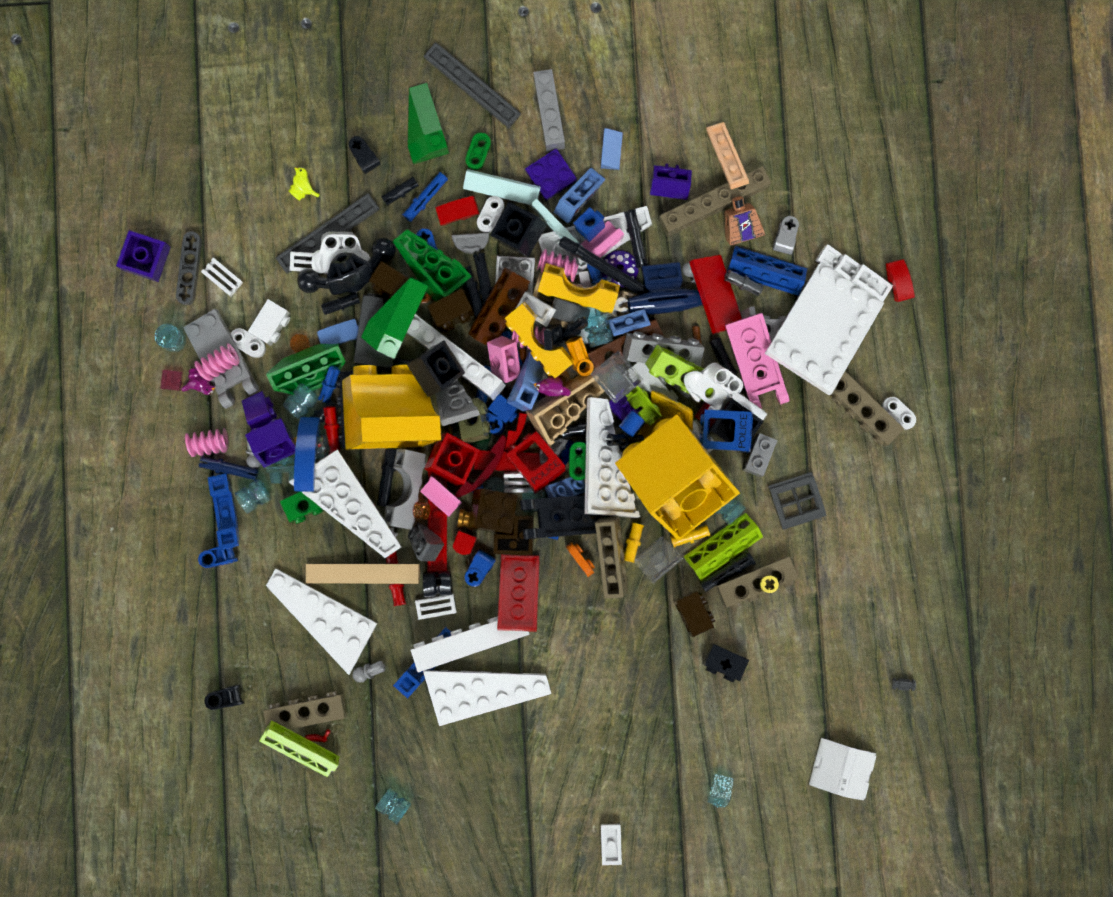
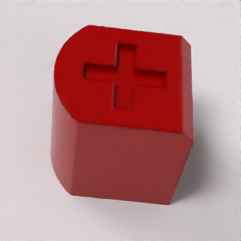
[452,531,477,555]

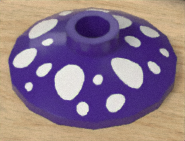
[602,251,639,288]

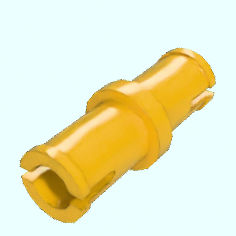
[624,522,644,563]
[670,524,710,548]

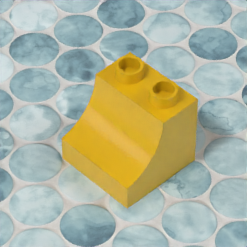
[342,365,441,450]
[615,414,740,541]

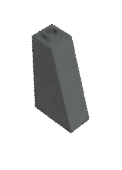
[352,293,393,372]

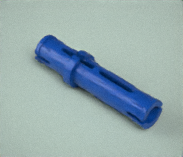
[402,172,448,222]

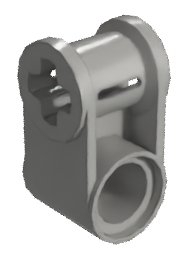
[772,216,799,255]

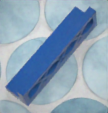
[727,246,807,296]

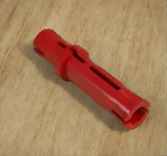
[323,406,340,455]
[386,551,406,606]

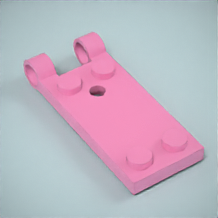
[725,313,789,409]

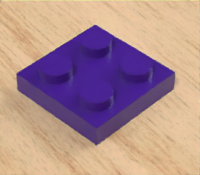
[525,149,577,201]

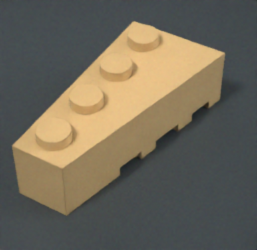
[526,372,605,447]

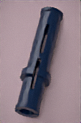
[199,456,259,481]

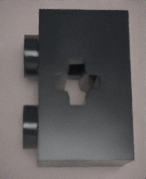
[703,643,749,683]

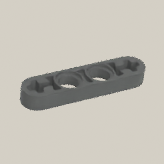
[176,231,202,306]

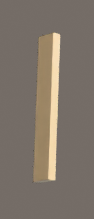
[306,564,420,584]

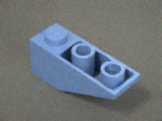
[506,351,544,411]

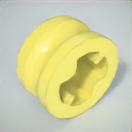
[760,576,779,593]

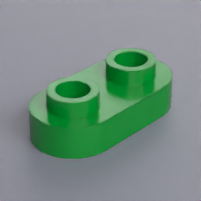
[466,133,491,171]
[569,442,586,481]

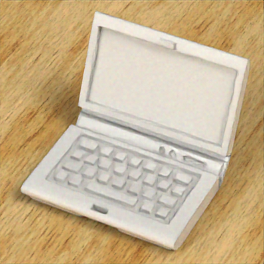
[809,738,876,800]

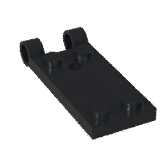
[520,495,611,539]

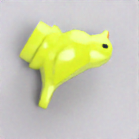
[288,167,320,201]

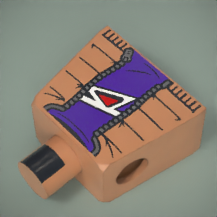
[724,196,765,245]

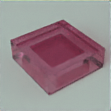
[160,370,183,391]

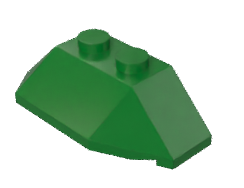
[266,344,346,396]

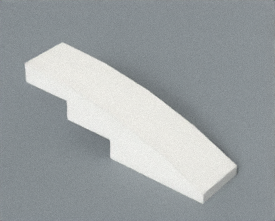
[815,244,893,302]

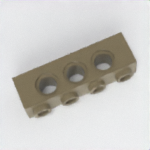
[595,516,628,598]
[716,557,798,609]
[263,691,347,729]

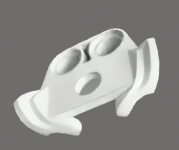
[312,232,370,275]
[684,363,743,410]

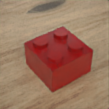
[424,432,480,486]

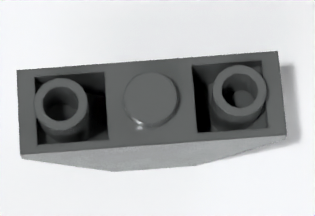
[408,521,444,561]

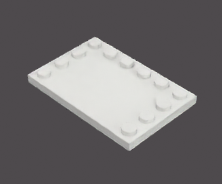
[764,262,884,395]

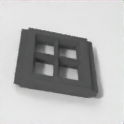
[768,472,827,530]

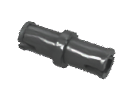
[724,269,763,296]

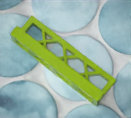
[684,513,763,581]
[259,720,340,777]

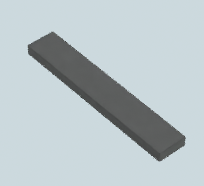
[424,42,521,129]
[276,193,380,274]

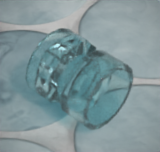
[584,314,614,347]
[154,324,186,352]
[283,383,319,419]
[235,479,271,514]
[715,498,746,525]
[375,788,412,825]

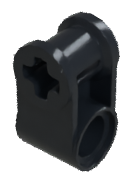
[349,136,381,175]
[204,684,244,710]

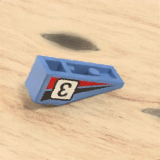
[553,168,605,224]

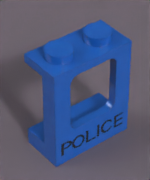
[699,410,753,452]

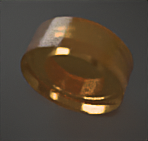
[290,334,310,353]

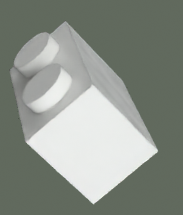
[248,299,291,346]

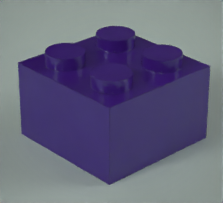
[116,230,171,282]
[245,418,296,468]

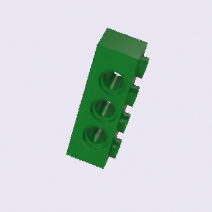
[280,469,355,524]

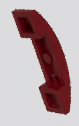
[454,435,507,498]

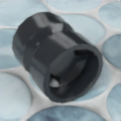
[423,571,452,597]

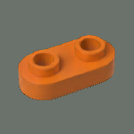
[565,542,595,577]

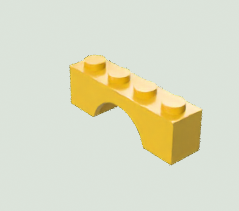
[538,263,620,313]
[505,301,574,378]

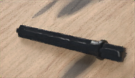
[559,236,646,295]

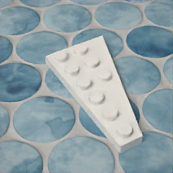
[538,206,652,280]
[585,397,640,518]
[289,450,402,558]
[266,569,378,675]
[423,670,551,726]

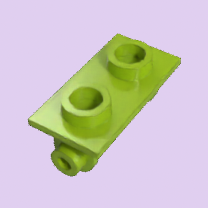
[626,386,662,426]

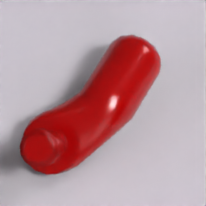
[304,729,331,742]

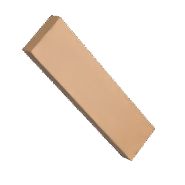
[706,122,749,190]

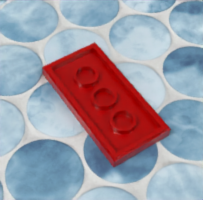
[689,255,742,334]
[497,554,540,632]

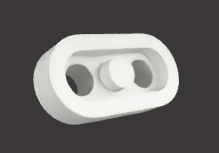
[477,196,504,233]
[231,328,266,358]
[882,397,916,430]

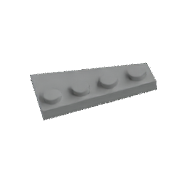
[435,379,480,426]

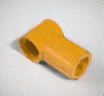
[565,336,594,376]

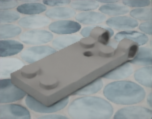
[183,309,259,409]

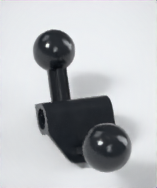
[297,237,396,295]

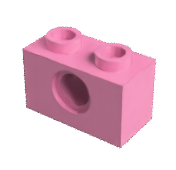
[487,336,520,383]

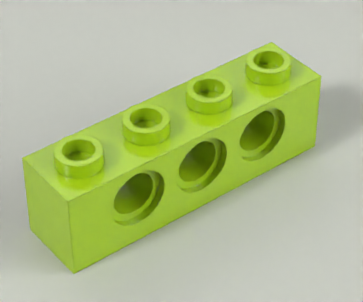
[645,344,713,402]

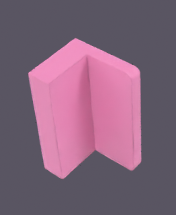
[581,221,624,258]
[420,476,462,517]

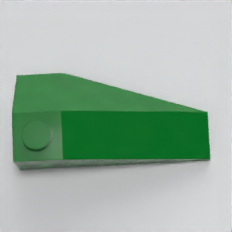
[408,83,449,165]
[393,229,472,302]
[361,277,428,359]

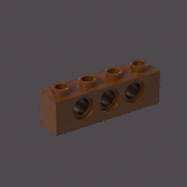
[468,267,530,345]
[586,317,665,374]

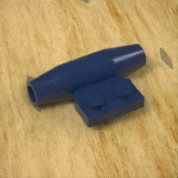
[627,262,703,315]

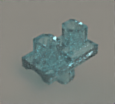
[266,457,295,484]

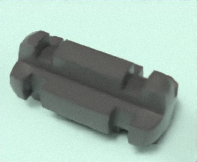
[891,678,916,691]

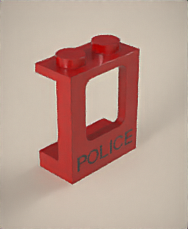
[506,431,566,494]

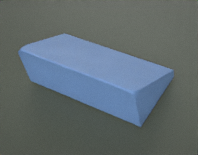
[601,128,623,170]
[608,309,650,336]

